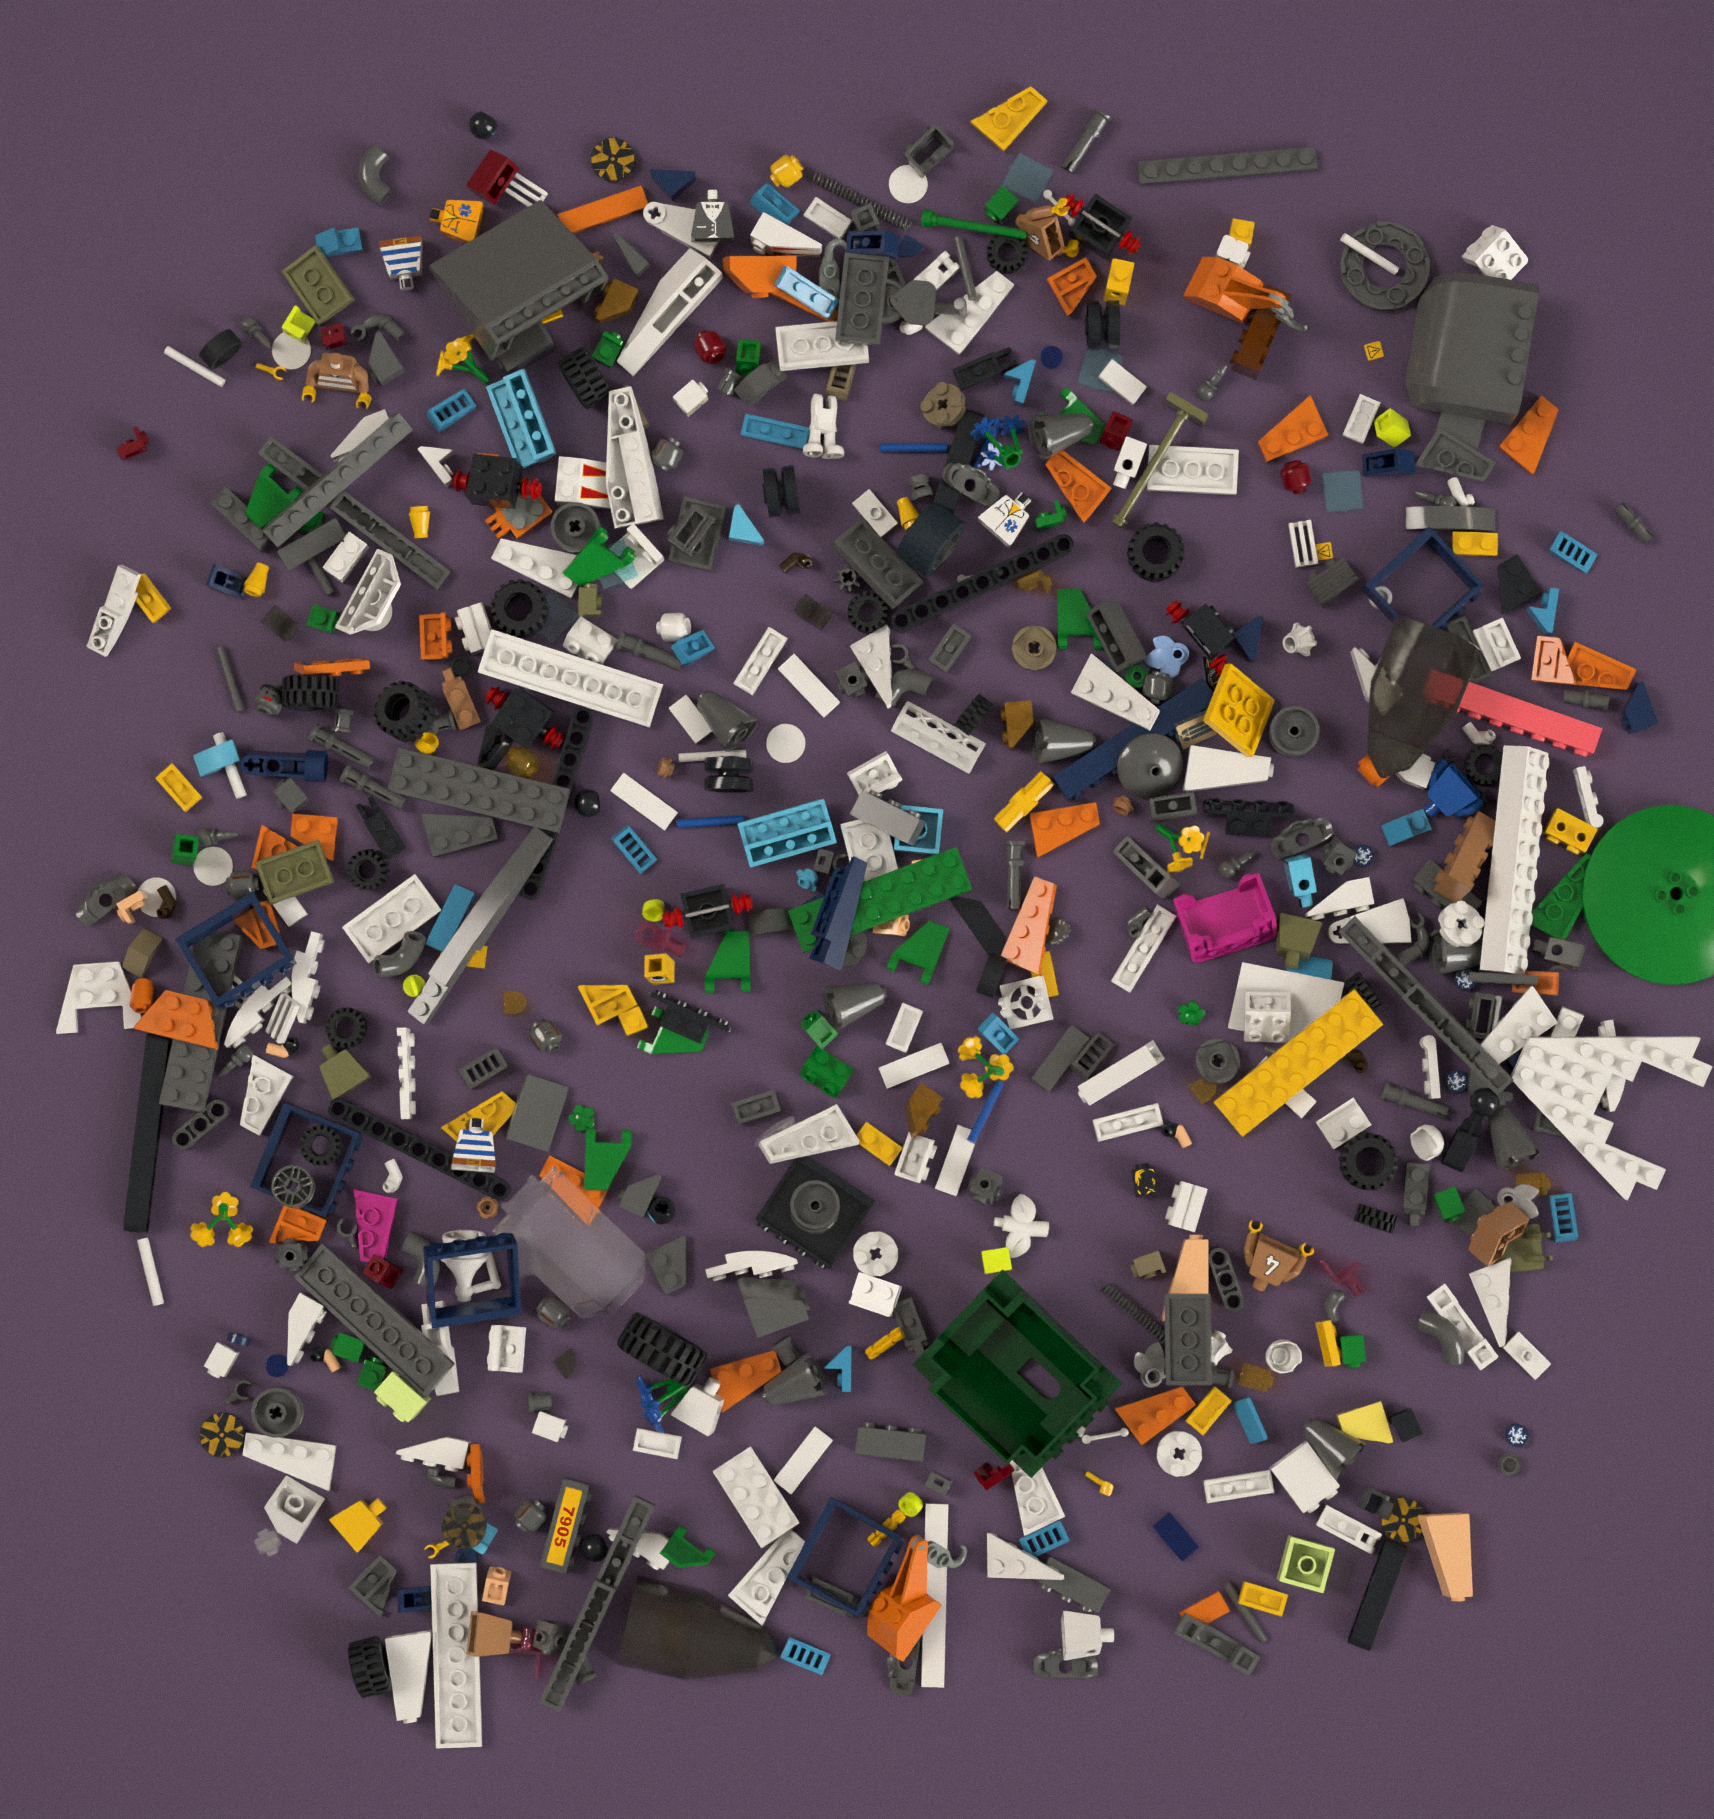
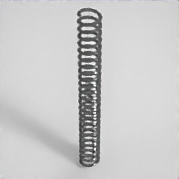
[813,171,912,231]
[1100,1282,1165,1344]

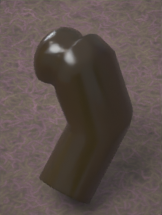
[779,552,813,573]
[157,885,176,919]
[1342,1049,1368,1073]

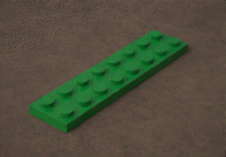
[788,847,973,953]

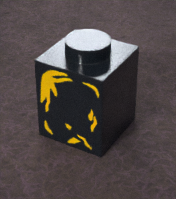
[1131,1163,1159,1197]

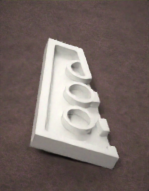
[924,271,1014,356]
[1071,653,1160,731]
[243,1432,337,1491]
[728,1529,805,1625]

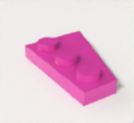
[354,1189,399,1262]

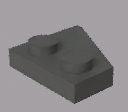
[646,1235,686,1295]
[348,1553,396,1617]

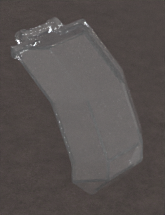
[492,1166,645,1319]

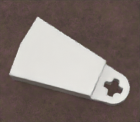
[643,202,719,260]
[1327,898,1411,944]

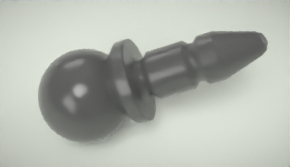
[240,316,270,348]
[1196,364,1227,401]
[1415,491,1457,506]
[197,828,238,846]
[1219,850,1257,879]
[217,1045,253,1077]

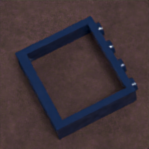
[1361,526,1484,648]
[175,892,297,1011]
[250,1103,363,1217]
[423,1233,521,1329]
[786,1496,904,1618]

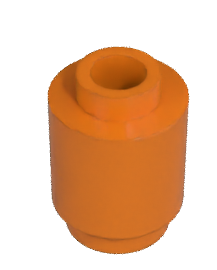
[1357,754,1390,787]
[129,978,155,1014]

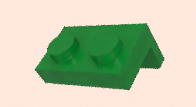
[799,1046,855,1098]

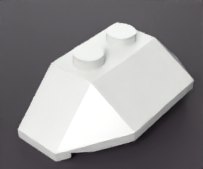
[335,549,401,635]

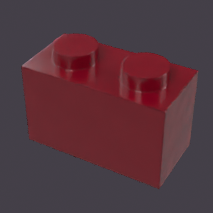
[466,149,519,205]

